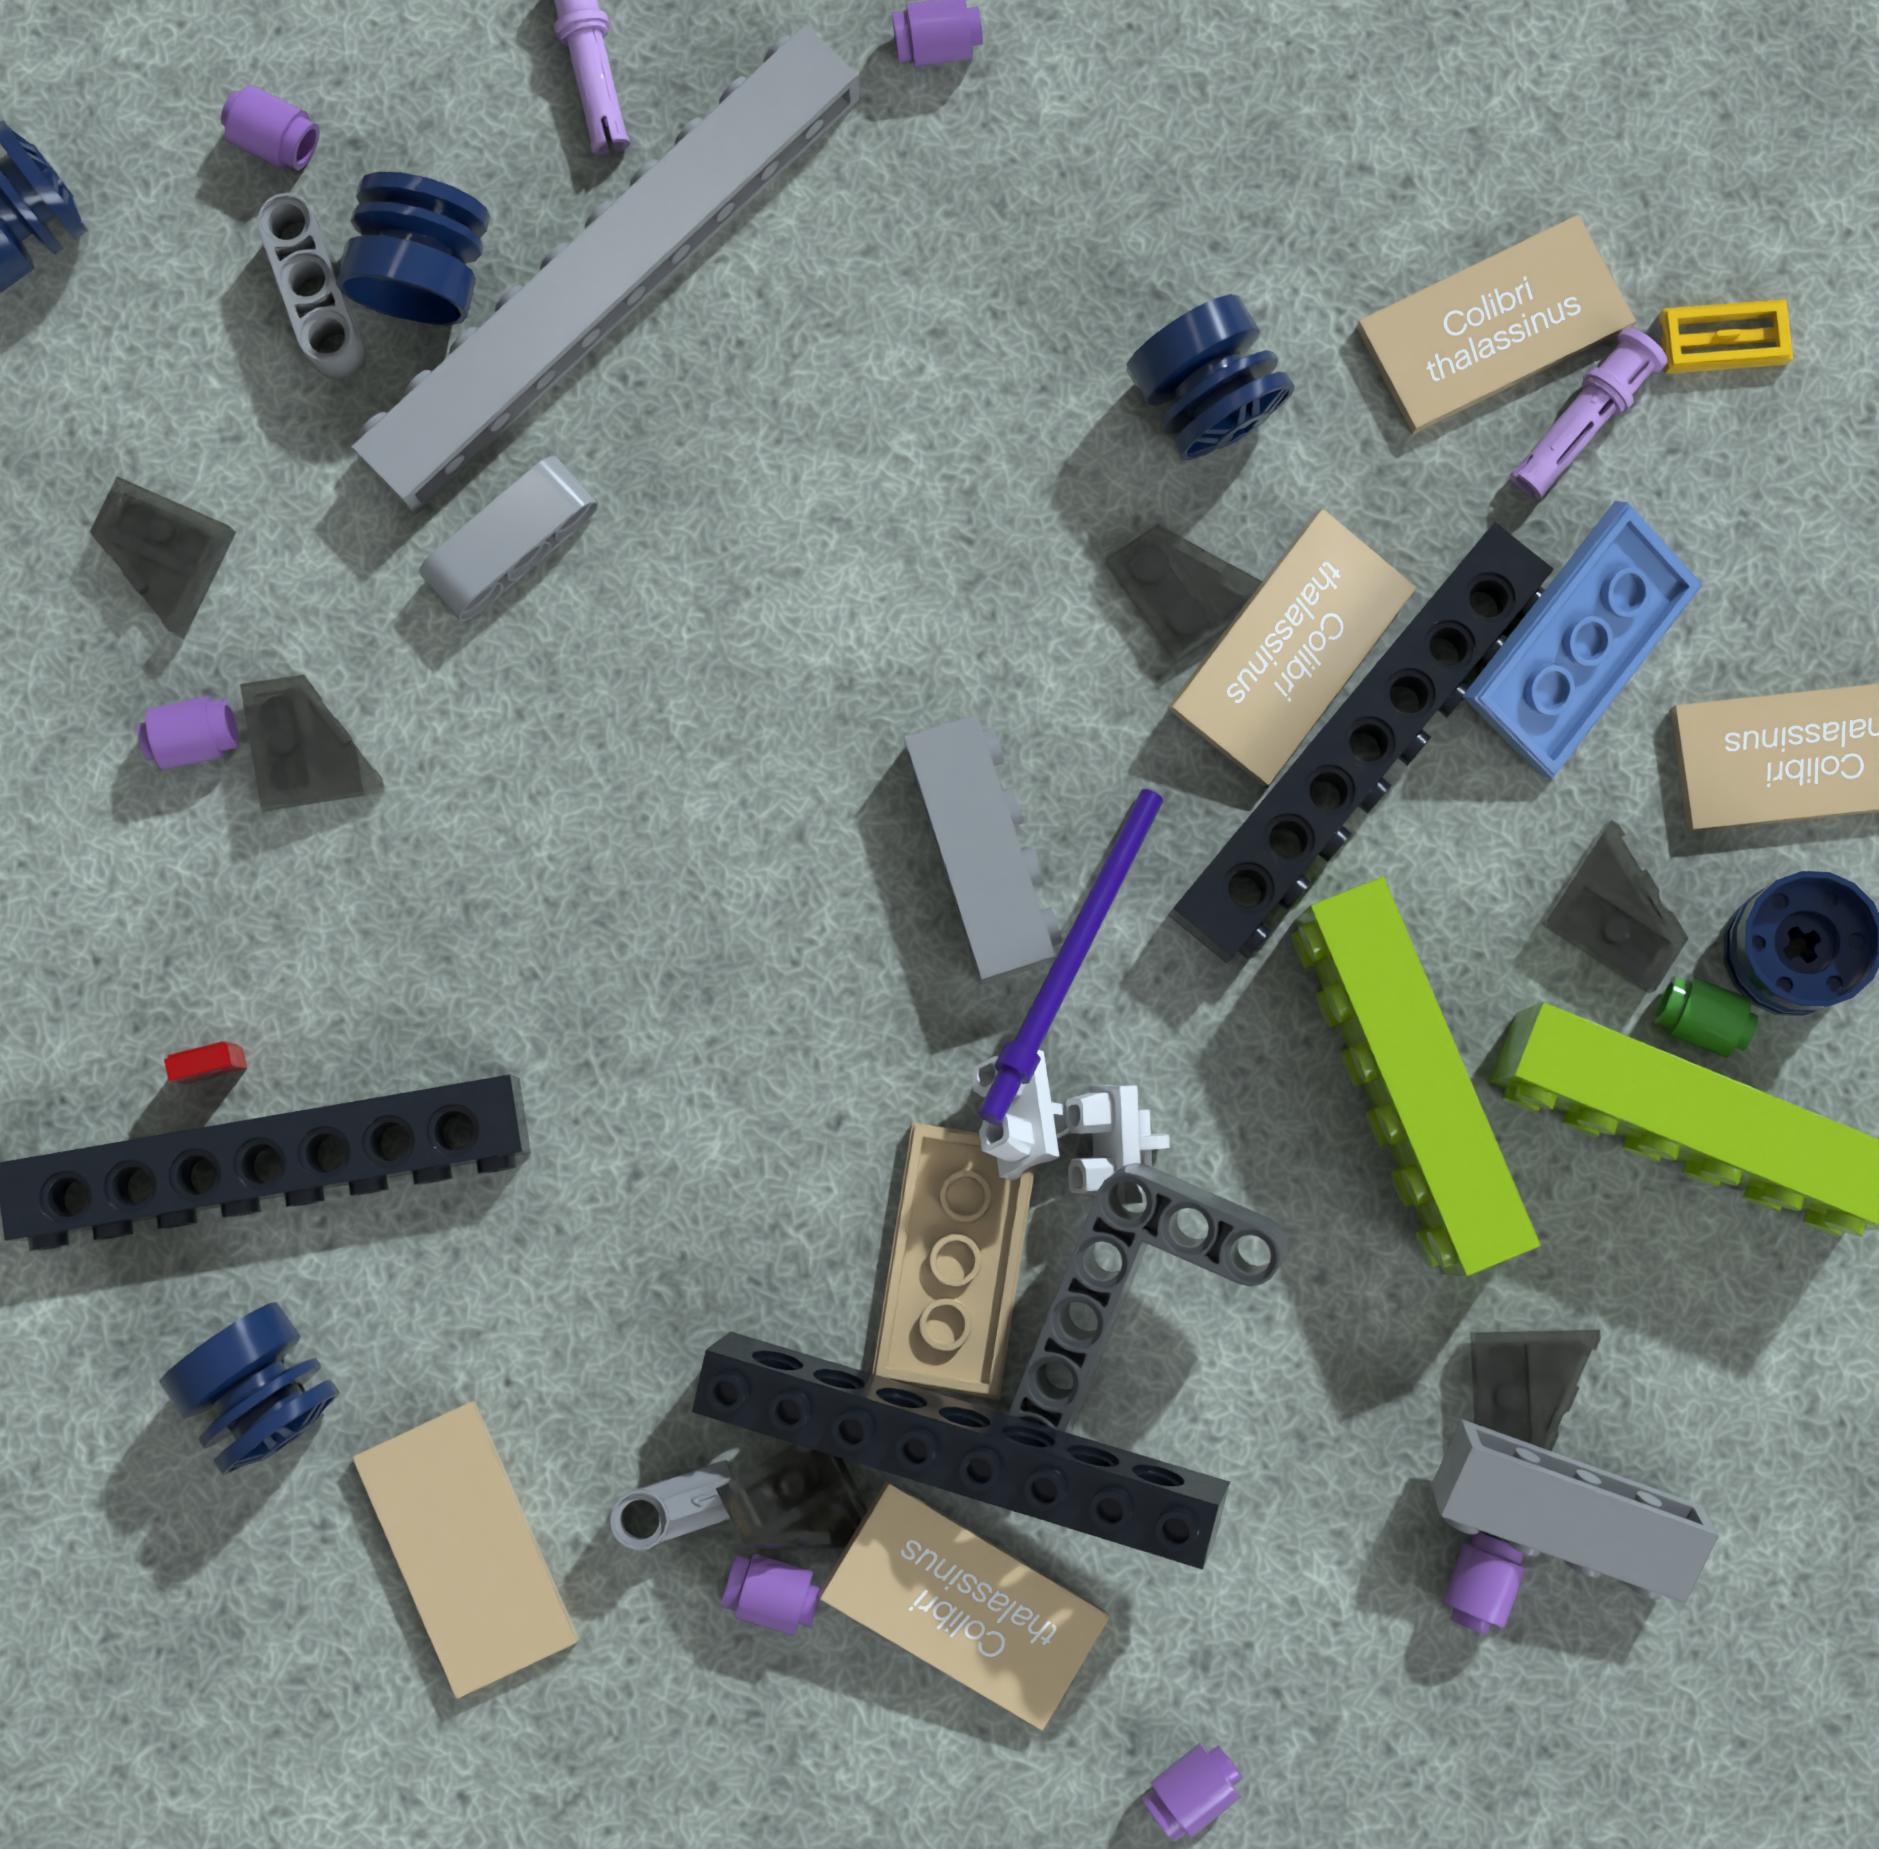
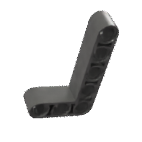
[1008,1163,1288,1434]

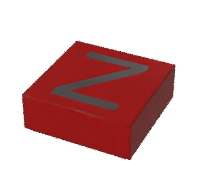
[164,1041,247,1084]

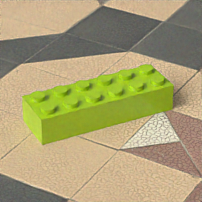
[1291,876,1541,1276]
[1489,1002,1879,1237]

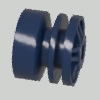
[0,120,88,292]
[336,171,490,326]
[1126,294,1295,461]
[1723,871,1879,1016]
[159,1302,340,1476]

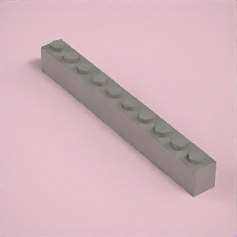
[351,24,860,515]

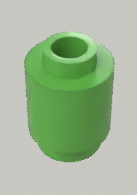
[1654,976,1758,1058]

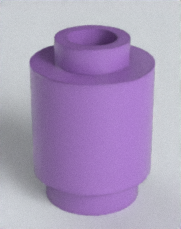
[892,0,983,67]
[221,85,320,170]
[137,696,239,770]
[1442,1531,1526,1635]
[721,1553,821,1636]
[1142,1743,1243,1842]

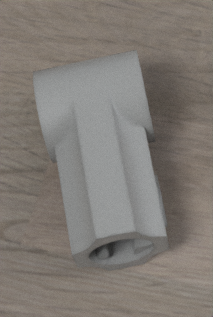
[610,1459,744,1551]

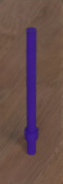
[977,789,1163,1126]

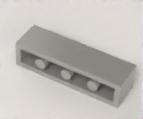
[904,714,1063,985]
[1430,1419,1719,1604]

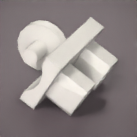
[971,1050,1068,1181]
[1065,1085,1170,1204]

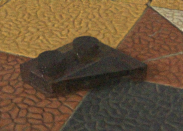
[240,674,385,812]

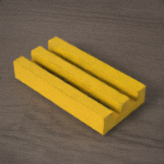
[1658,299,1793,374]

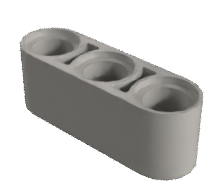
[257,193,366,380]
[419,455,598,621]

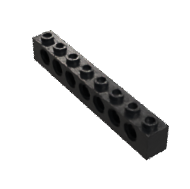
[1168,522,1554,964]
[0,1074,531,1251]
[692,1331,1230,1570]

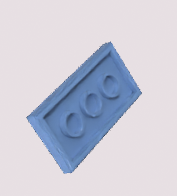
[1462,501,1703,779]

